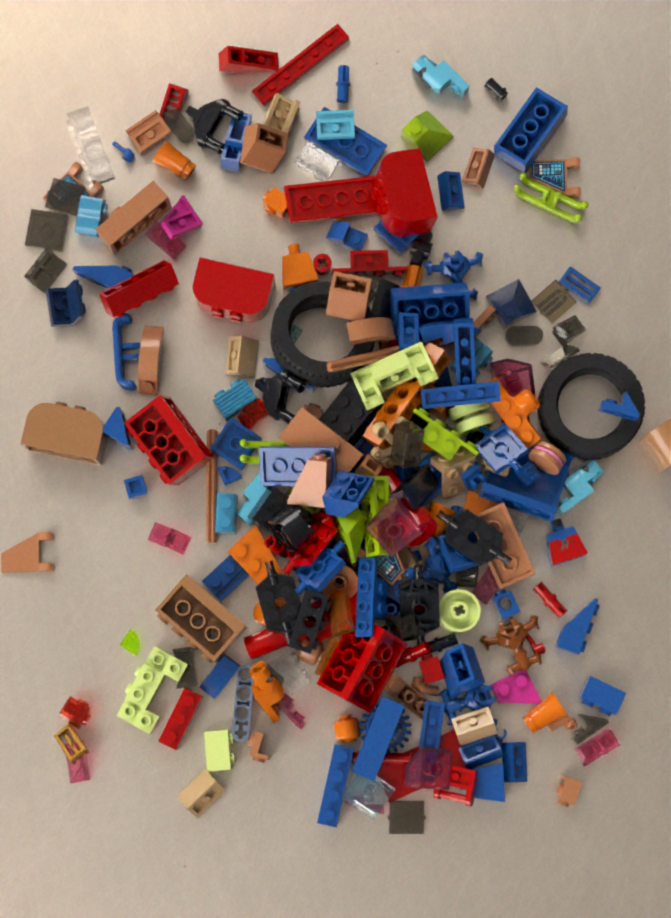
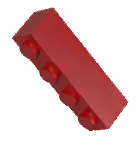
[99,260,179,318]

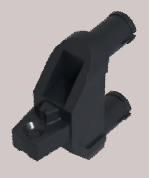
[185,99,244,155]
[255,370,306,424]

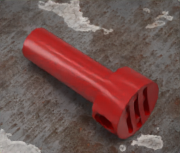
[377,462,438,547]
[244,599,337,659]

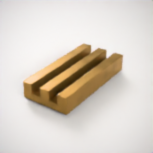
[54,724,89,765]

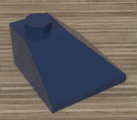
[486,279,537,329]

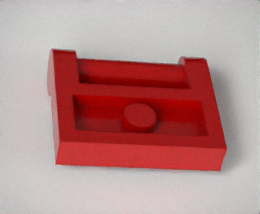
[433,763,478,807]

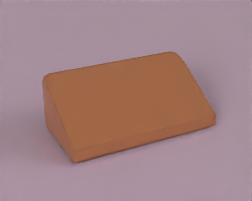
[462,147,495,188]

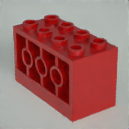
[124,395,215,485]
[317,620,408,714]

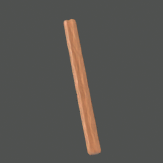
[326,340,426,372]
[206,429,218,543]

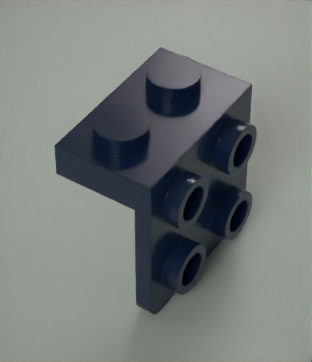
[46,279,86,327]

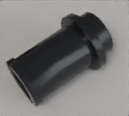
[484,78,508,101]

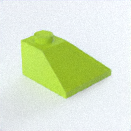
[401,111,454,162]
[336,507,367,563]

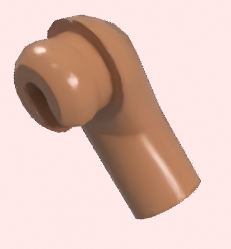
[411,676,439,696]
[548,715,578,731]

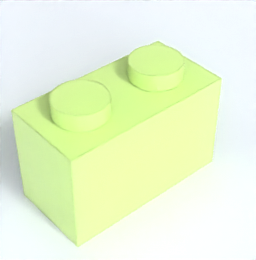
[204,730,235,772]

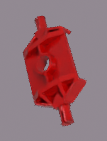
[282,512,339,576]

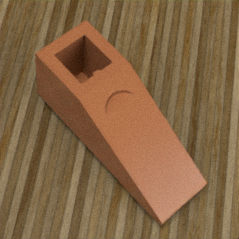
[383,672,429,720]

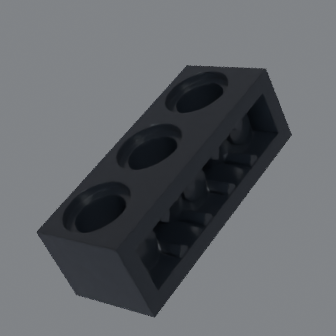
[288,589,331,654]

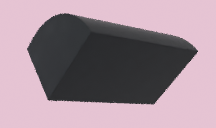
[371,279,400,319]

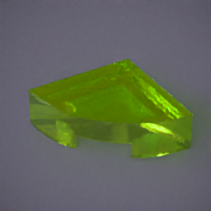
[120,629,140,656]

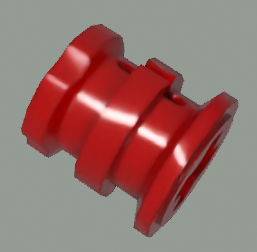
[313,254,332,275]

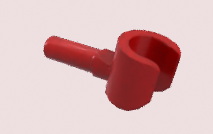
[526,633,546,655]

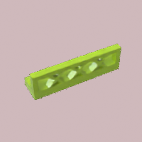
[361,476,396,558]

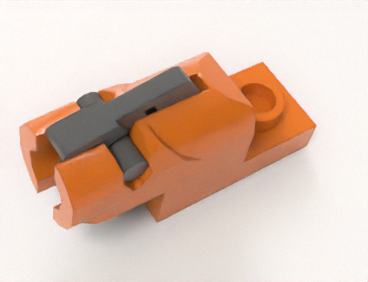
[249,661,284,723]

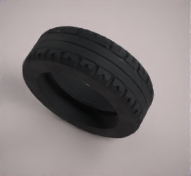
[270,281,375,388]
[537,353,645,460]

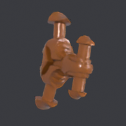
[480,615,542,676]

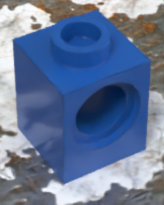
[492,589,521,620]

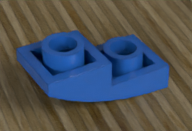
[199,654,240,699]

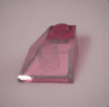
[489,358,536,397]
[366,496,422,557]
[404,747,452,790]

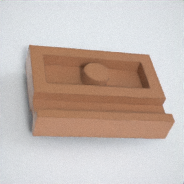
[125,110,172,154]

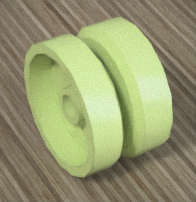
[448,402,496,437]
[439,589,481,633]

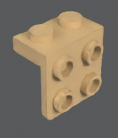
[430,446,476,499]

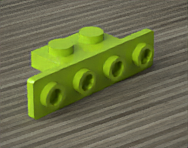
[412,408,480,461]

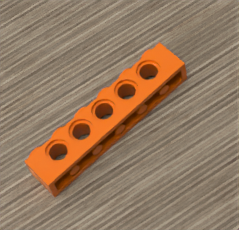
[363,342,451,449]

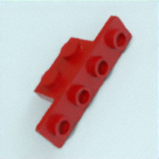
[332,250,408,277]

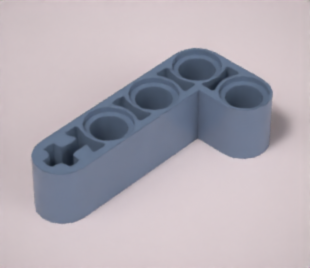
[232,665,254,742]

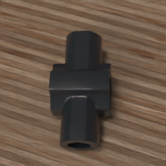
[409,232,433,267]

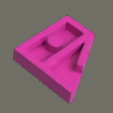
[161,195,203,239]
[490,670,542,704]

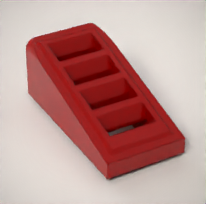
[159,83,189,125]

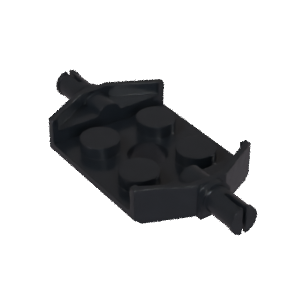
[436,509,512,566]
[255,560,301,646]
[399,565,440,645]

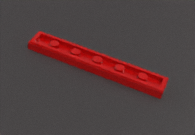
[252,24,349,107]

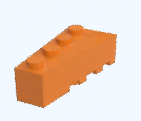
[228,525,286,609]

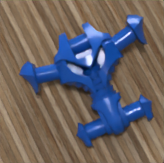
[423,250,484,300]
[404,537,457,593]
[438,670,498,726]

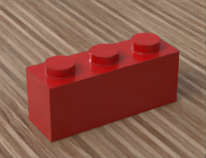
[158,688,204,750]

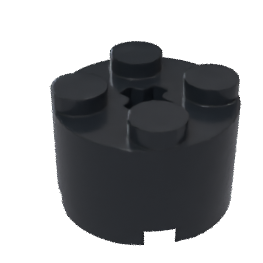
[268,507,315,552]

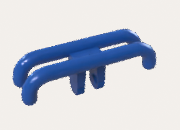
[112,313,141,391]

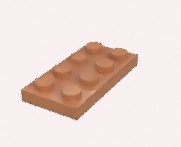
[474,502,536,589]

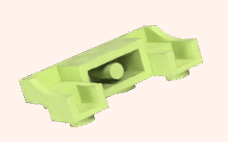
[350,341,439,410]
[117,646,189,734]

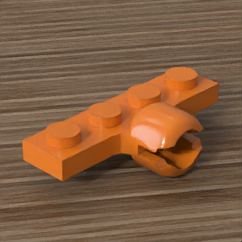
[489,377,542,449]

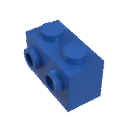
[578,676,626,716]

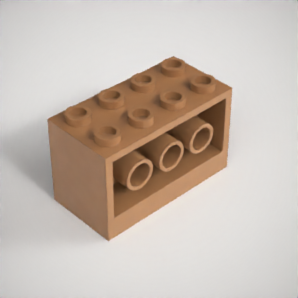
[155,574,248,663]

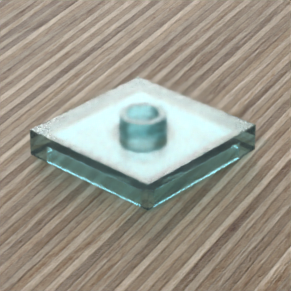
[341,775,396,820]

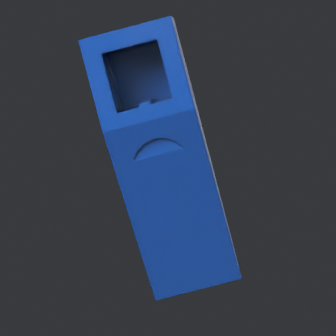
[555,598,600,655]

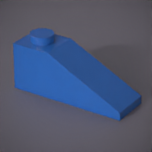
[72,265,134,289]

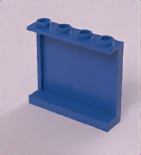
[478,446,574,522]

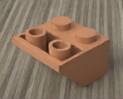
[240,123,289,173]
[326,271,372,321]

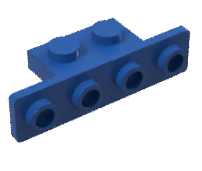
[355,558,388,637]

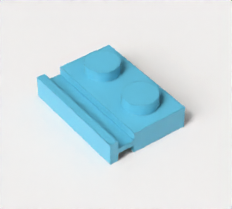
[316,110,355,140]

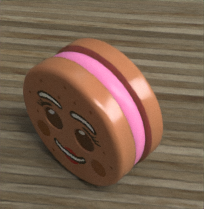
[528,441,567,475]

